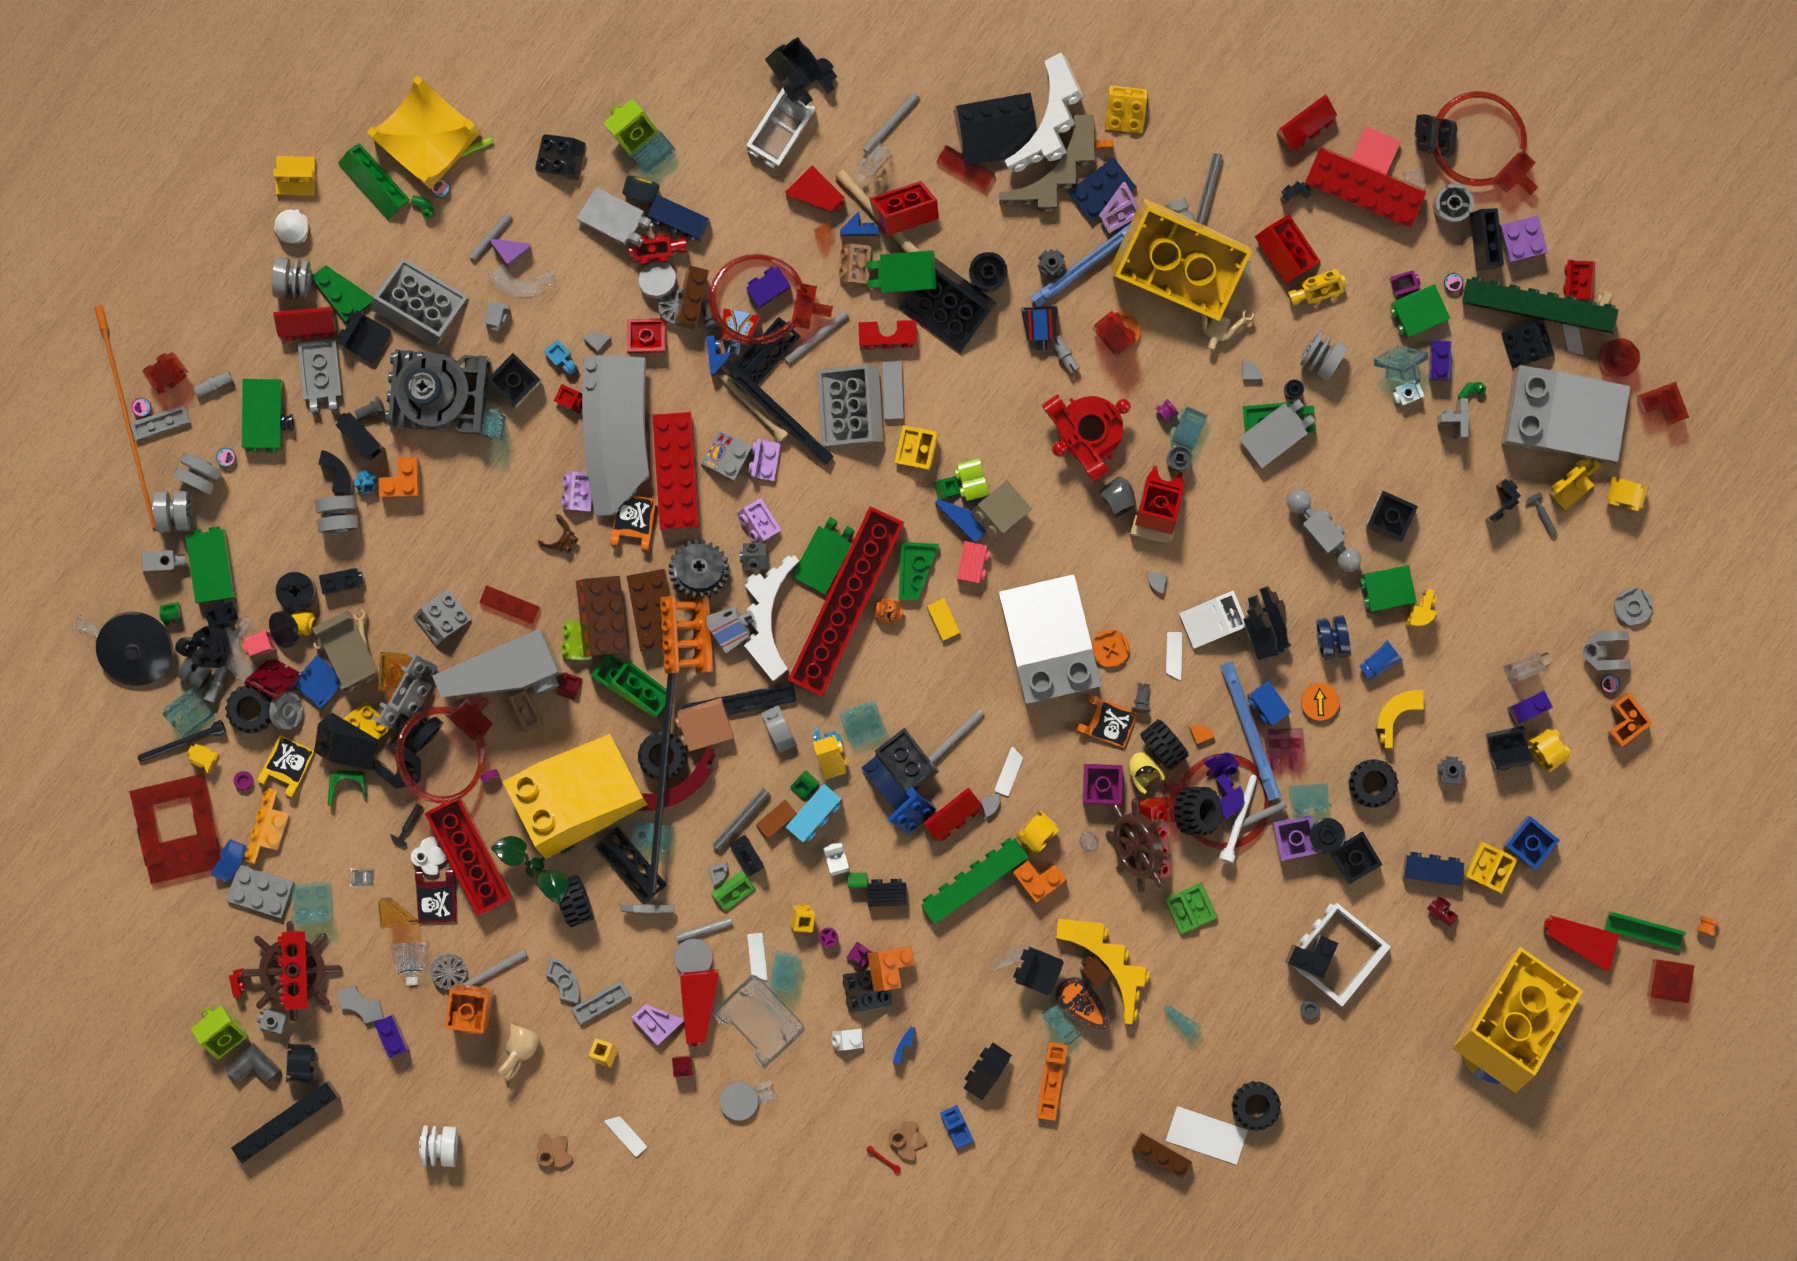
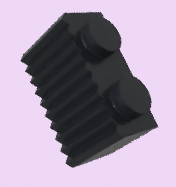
[867,879,907,907]

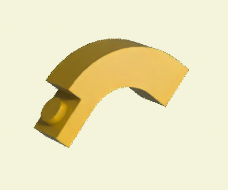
[1375,690,1424,748]

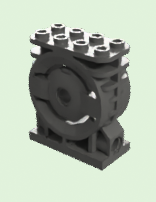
[385,349,490,436]

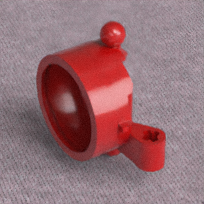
[1041,394,1131,483]

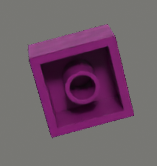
[1082,764,1123,804]

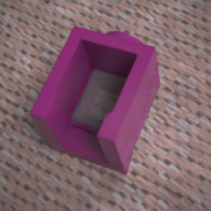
[1390,270,1421,297]

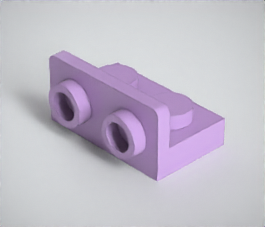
[748,439,781,481]
[561,471,592,512]
[737,498,781,543]

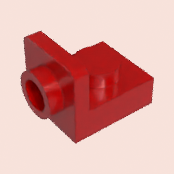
[554,384,582,413]
[229,968,245,998]

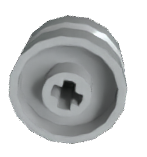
[172,452,222,495]

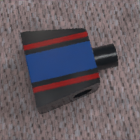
[1021,306,1058,351]

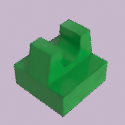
[159,602,181,626]

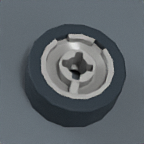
[404,368,442,405]

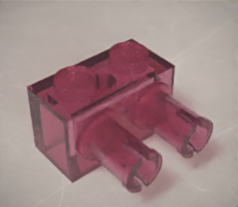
[1264,728,1304,771]

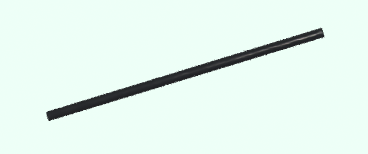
[648,673,676,892]

